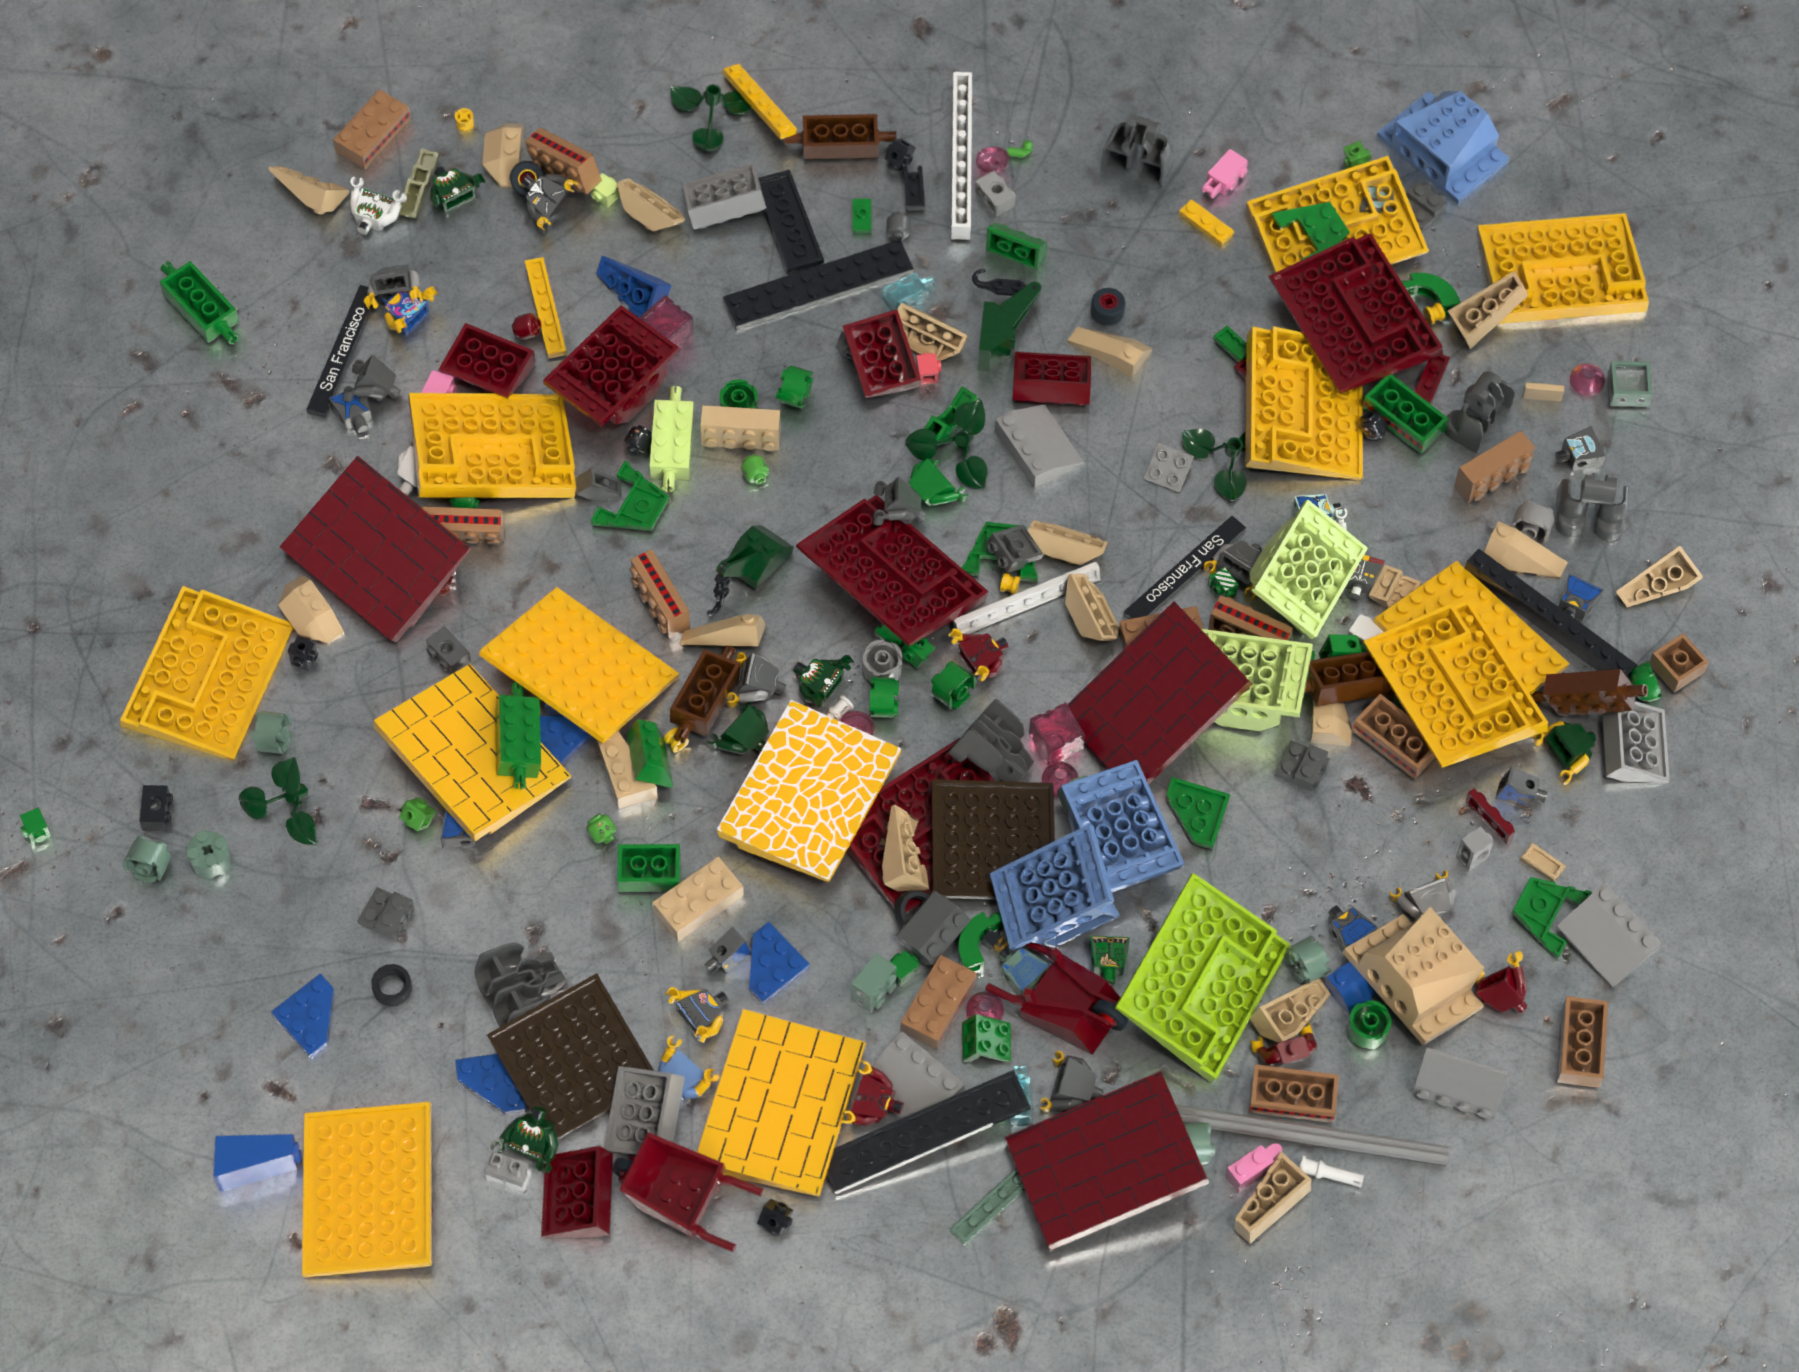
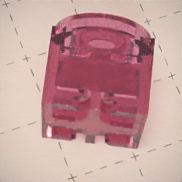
[639,295,694,351]
[1029,703,1085,765]

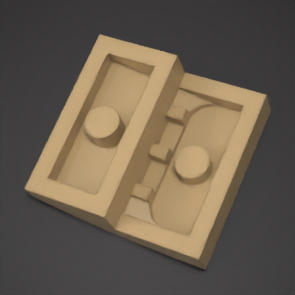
[1369,565,1421,609]

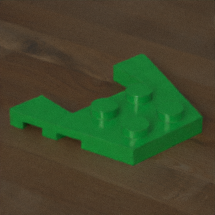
[1272,202,1350,261]
[590,461,669,531]
[962,522,1038,583]
[1511,877,1593,959]

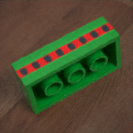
[1362,374,1449,454]

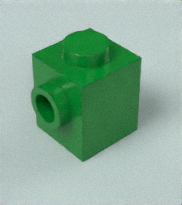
[20,807,51,844]
[890,950,919,988]

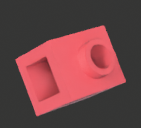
[916,353,941,385]

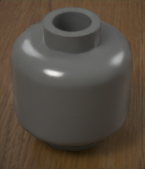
[886,212,911,241]

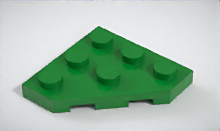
[1166,777,1230,850]

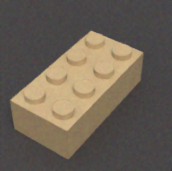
[700,405,781,451]
[652,856,744,942]

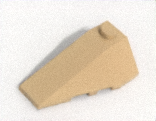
[269,166,350,214]
[882,805,929,891]
[1250,978,1331,1043]

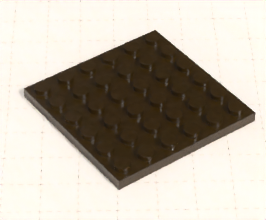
[931,779,1055,900]
[487,973,654,1139]

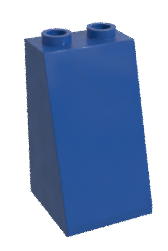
[213,1134,301,1191]

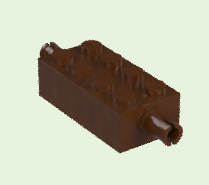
[784,114,897,159]
[670,646,741,743]
[1304,652,1391,706]
[1531,669,1648,716]

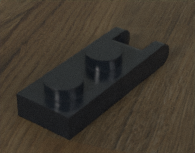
[903,165,925,211]

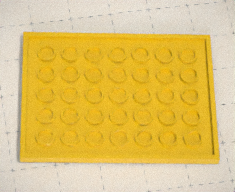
[1373,561,1570,695]
[479,587,680,744]
[302,1102,432,1277]

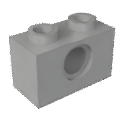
[975,171,1016,217]
[1456,826,1494,872]

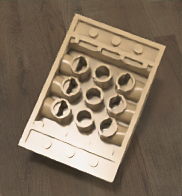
[1343,907,1484,1045]

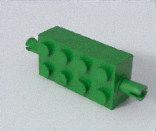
[159,261,239,344]
[495,682,541,789]

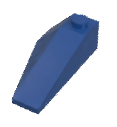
[596,256,672,320]
[1325,962,1376,1016]

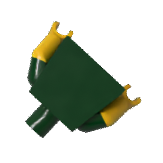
[1532,721,1596,785]

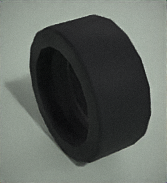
[894,890,929,927]
[371,964,412,1006]

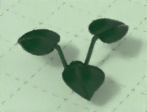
[670,85,751,151]
[905,399,988,489]
[1182,428,1247,501]
[238,757,318,845]

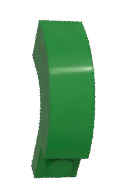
[1402,273,1461,316]
[924,386,979,442]
[958,912,1004,972]

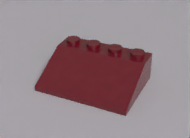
[842,309,921,398]
[439,323,536,399]
[1012,352,1091,406]
[541,1145,613,1238]

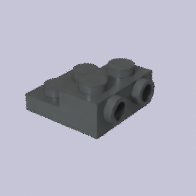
[1406,180,1447,233]
[987,525,1044,573]
[1274,740,1330,792]
[357,887,415,940]

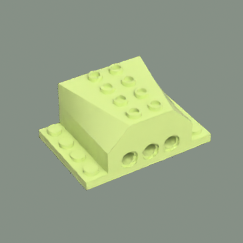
[1250,500,1368,639]
[1202,629,1313,731]

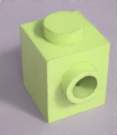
[591,173,620,208]

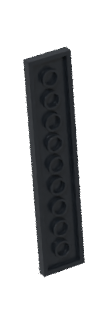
[723,239,914,330]
[827,1070,1031,1194]

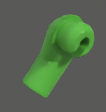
[1007,140,1033,158]

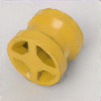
[455,108,474,132]
[1423,303,1446,326]
[1000,572,1021,595]
[663,727,689,753]

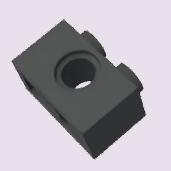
[426,626,471,674]

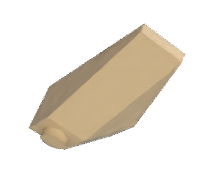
[1067,327,1152,378]
[1484,521,1568,579]
[1615,546,1703,607]
[680,614,766,646]
[1310,699,1352,746]

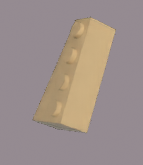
[1448,271,1528,349]
[1235,1152,1311,1244]

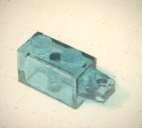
[883,272,937,311]
[1010,1066,1033,1127]

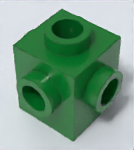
[901,638,935,669]

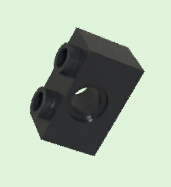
[139,785,173,831]

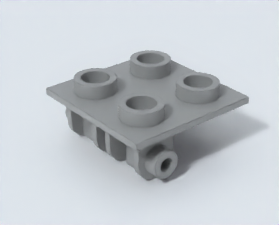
[1144,443,1194,493]

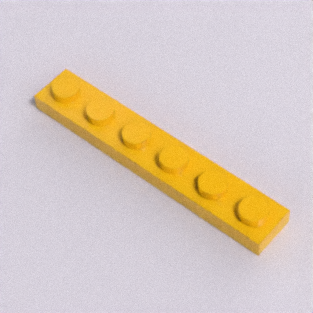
[723,63,797,139]
[525,257,567,359]

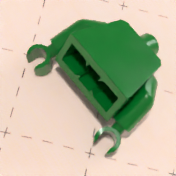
[908,458,968,506]

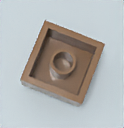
[1649,633,1709,693]

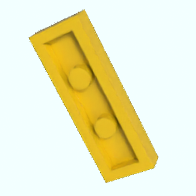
[1179,199,1234,247]

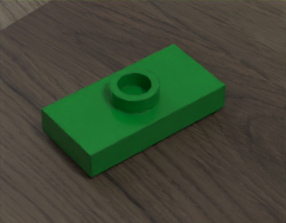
[852,199,871,234]
[1213,325,1247,363]

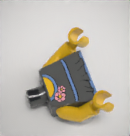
[665,987,729,1042]

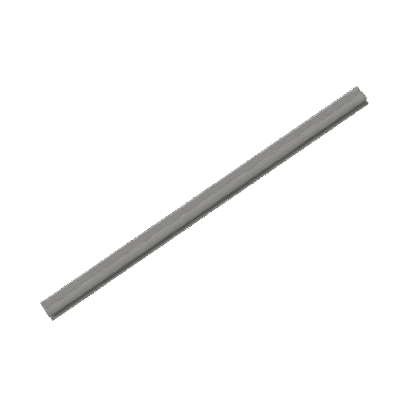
[1176,1104,1450,1165]

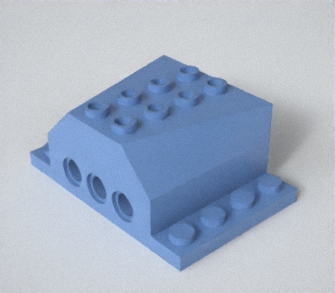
[1377,91,1510,204]
[1061,760,1185,892]
[990,824,1120,950]

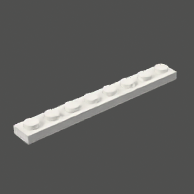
[953,562,1101,634]

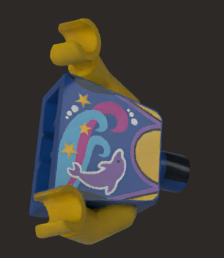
[381,286,438,336]

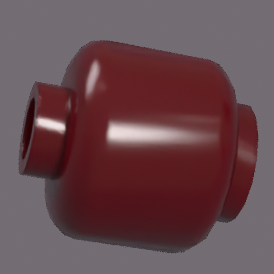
[512,313,542,340]

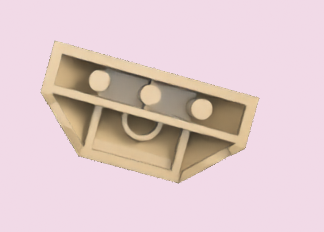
[482,123,525,187]
[617,178,685,231]
[898,303,969,361]
[1028,520,1108,565]
[1065,574,1119,641]
[278,575,344,644]

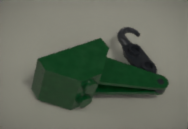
[972,269,1041,372]
[707,526,794,616]

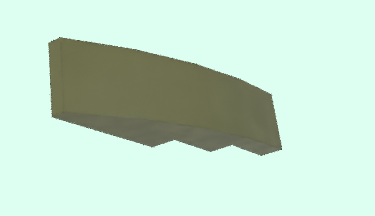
[398,149,440,219]

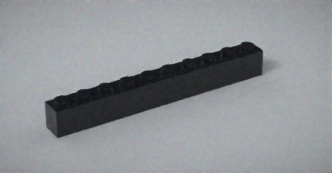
[1464,548,1637,680]

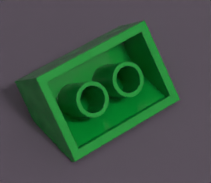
[986,223,1047,270]
[627,719,673,788]

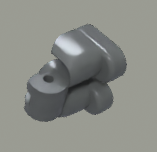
[1101,114,1174,185]
[1445,371,1516,453]
[1555,473,1629,541]
[948,699,1034,782]
[474,943,566,1027]

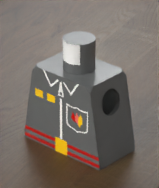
[1345,555,1385,600]

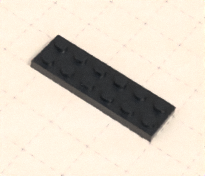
[759,169,824,273]

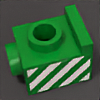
[1207,567,1239,599]

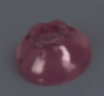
[975,147,1010,174]
[1570,363,1605,396]
[840,711,875,736]
[1042,762,1078,797]
[966,992,1004,1020]

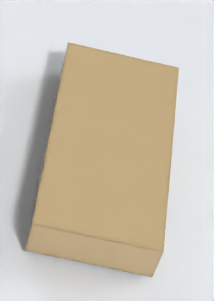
[1523,382,1564,402]
[1520,843,1566,882]

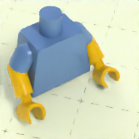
[658,1035,719,1101]

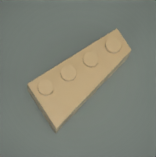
[595,731,658,809]

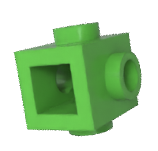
[1343,141,1372,169]
[399,797,436,831]

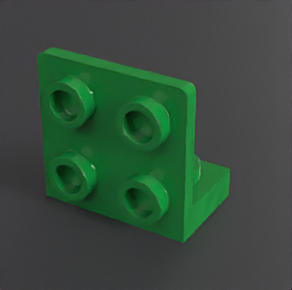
[962,1014,1011,1063]

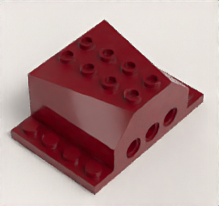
[543,305,679,427]

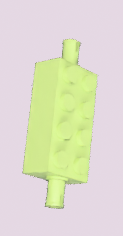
[650,386,694,492]

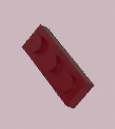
[1415,355,1450,404]
[1466,788,1515,844]

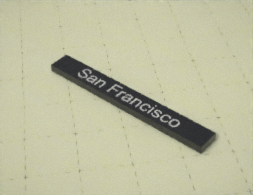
[306,285,377,417]
[1123,516,1246,619]

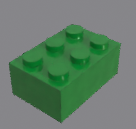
[617,844,681,892]

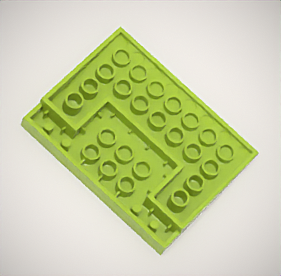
[1115,873,1291,1082]

